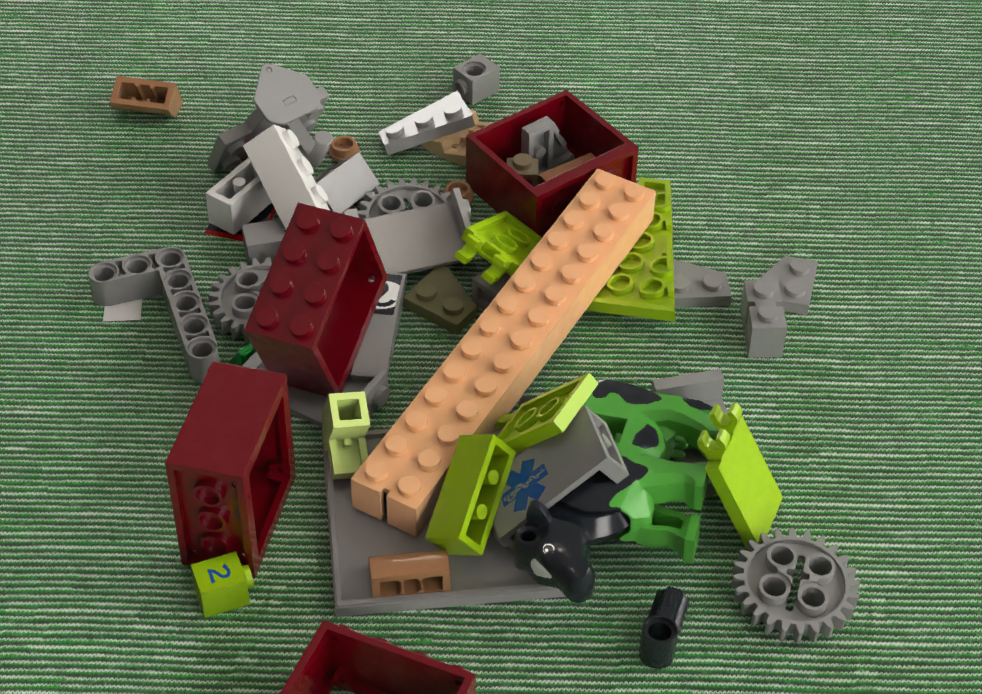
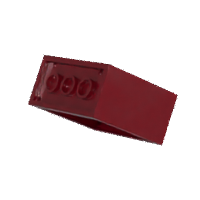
[466,90,639,237]
[244,202,388,397]
[165,361,296,578]
[280,620,476,694]

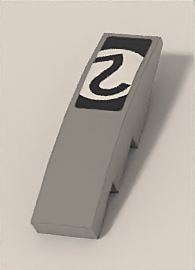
[351,272,407,383]

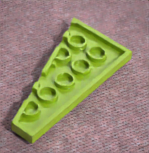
[586,177,676,322]

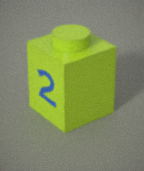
[191,551,254,618]

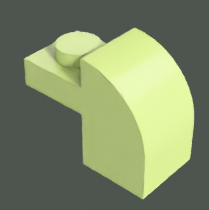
[322,391,370,480]

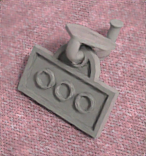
[207,63,333,173]

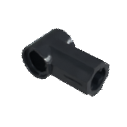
[639,586,690,669]

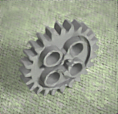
[358,178,450,219]
[209,257,272,344]
[731,528,860,644]

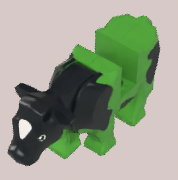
[512,379,719,603]

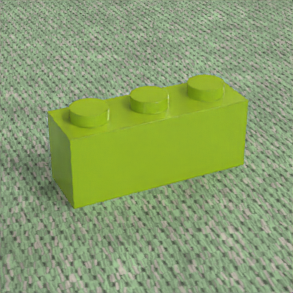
[425,434,516,556]

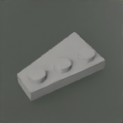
[378,90,475,156]

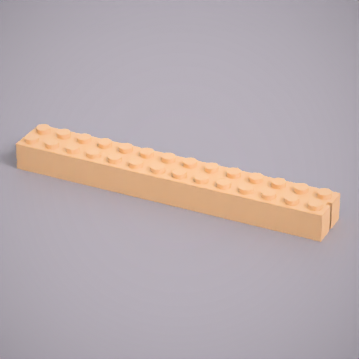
[351,168,656,538]

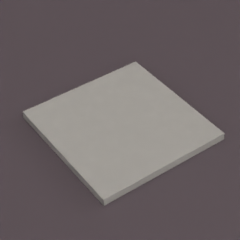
[322,428,566,617]

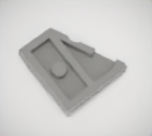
[521,116,575,176]
[758,256,818,315]
[674,259,732,308]

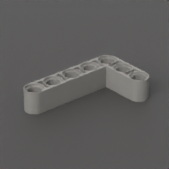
[88,247,220,383]

